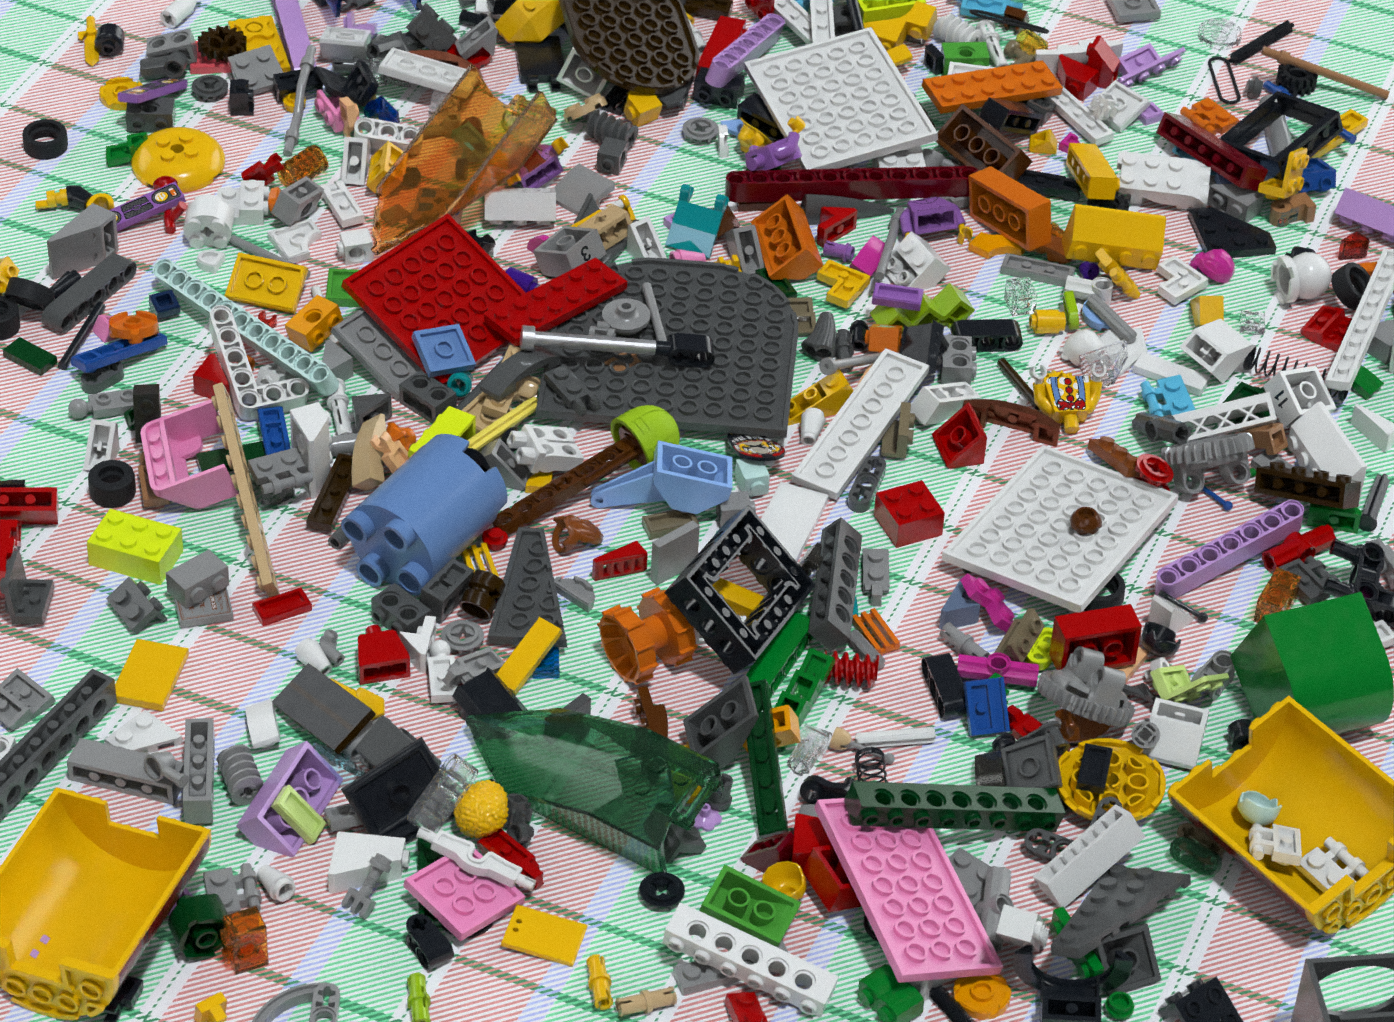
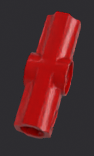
[1262,524,1336,573]

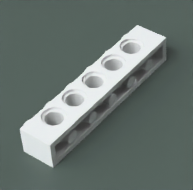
[662,902,839,1018]

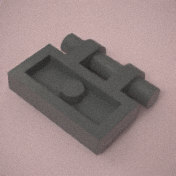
[1277,556,1340,605]

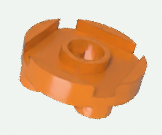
[109,311,159,344]

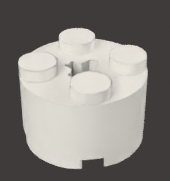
[183,194,235,249]

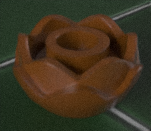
[1070,507,1102,535]

